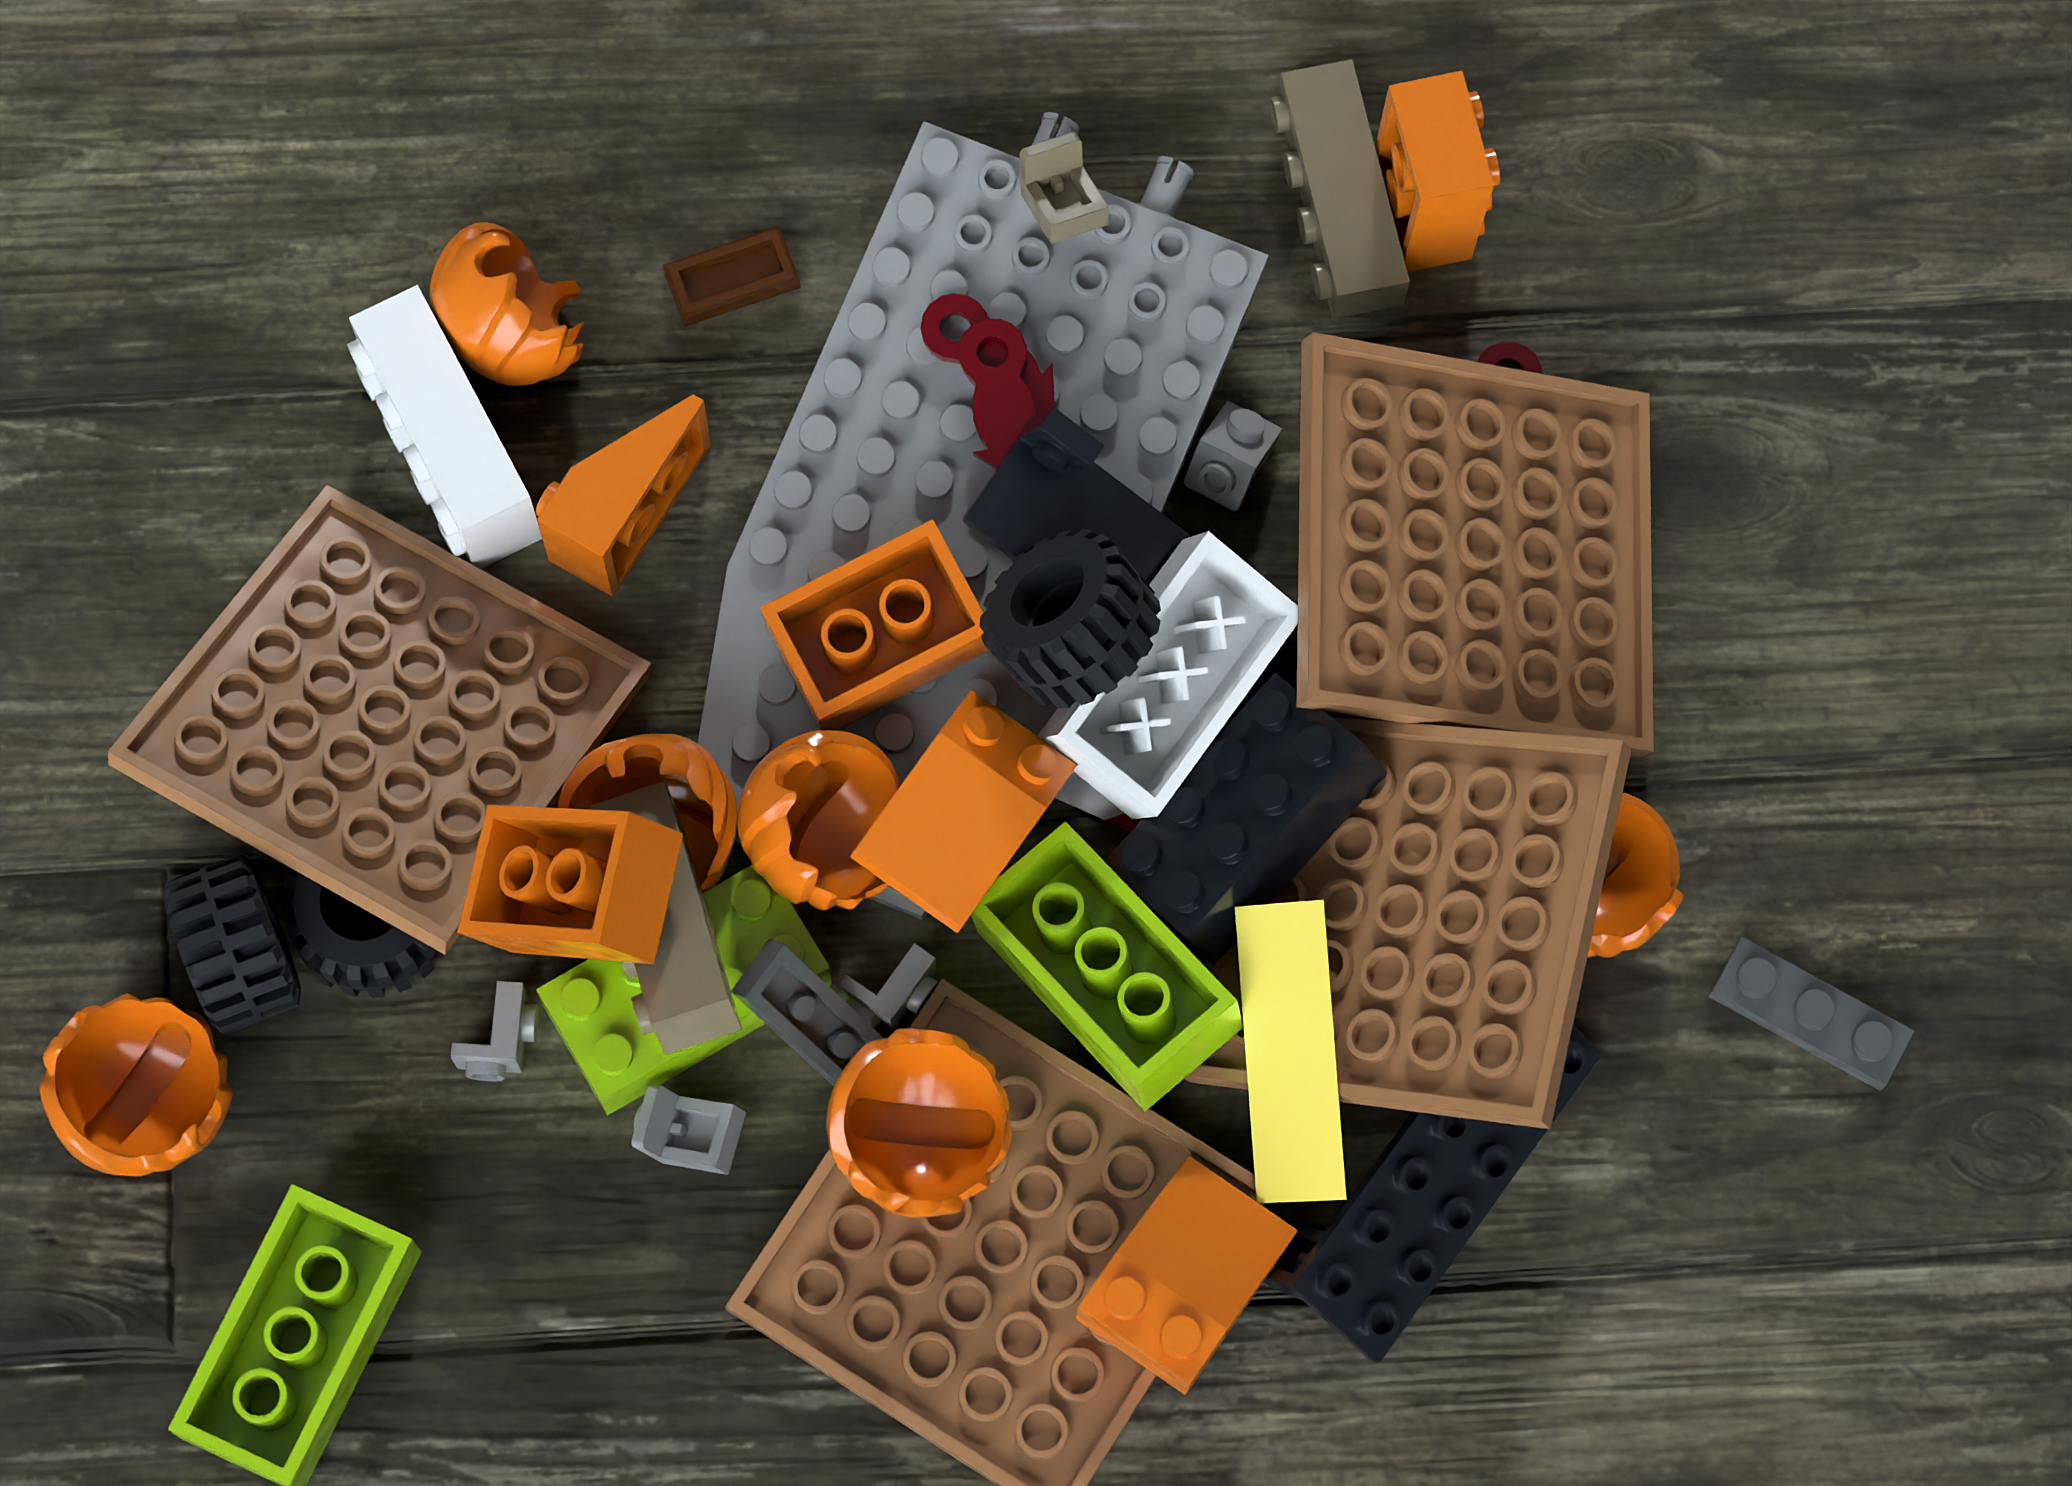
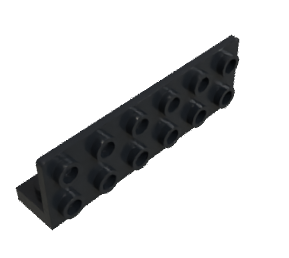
[963,407,1298,722]
[1263,1025,1600,1362]

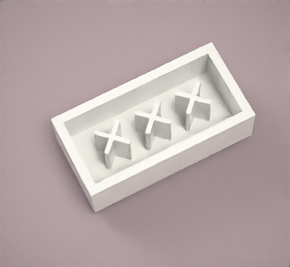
[347,285,542,569]
[1038,531,1298,819]

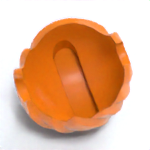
[429,222,584,386]
[737,730,900,911]
[558,733,737,892]
[1587,793,1684,958]
[39,993,234,1176]
[826,1028,1012,1217]

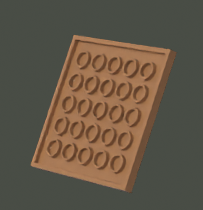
[1297,332,1654,758]
[108,485,651,955]
[1184,717,1632,1129]
[725,979,1265,1486]

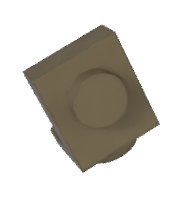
[1019,132,1109,244]

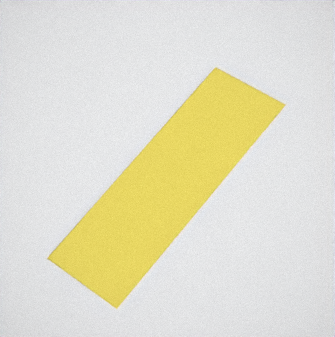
[1235,900,1347,1203]

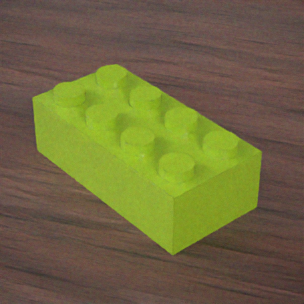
[971,821,1244,1112]
[536,865,832,1116]
[168,1184,422,1486]

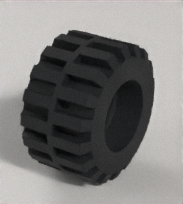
[980,529,1161,709]
[163,853,301,1035]
[281,872,444,998]

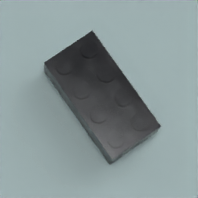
[1104,672,1387,966]

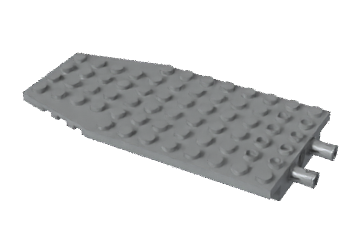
[697,112,1269,920]

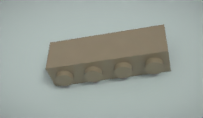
[1269,59,1410,319]
[590,781,742,1055]

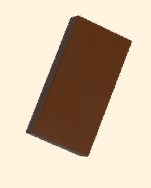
[663,226,800,327]

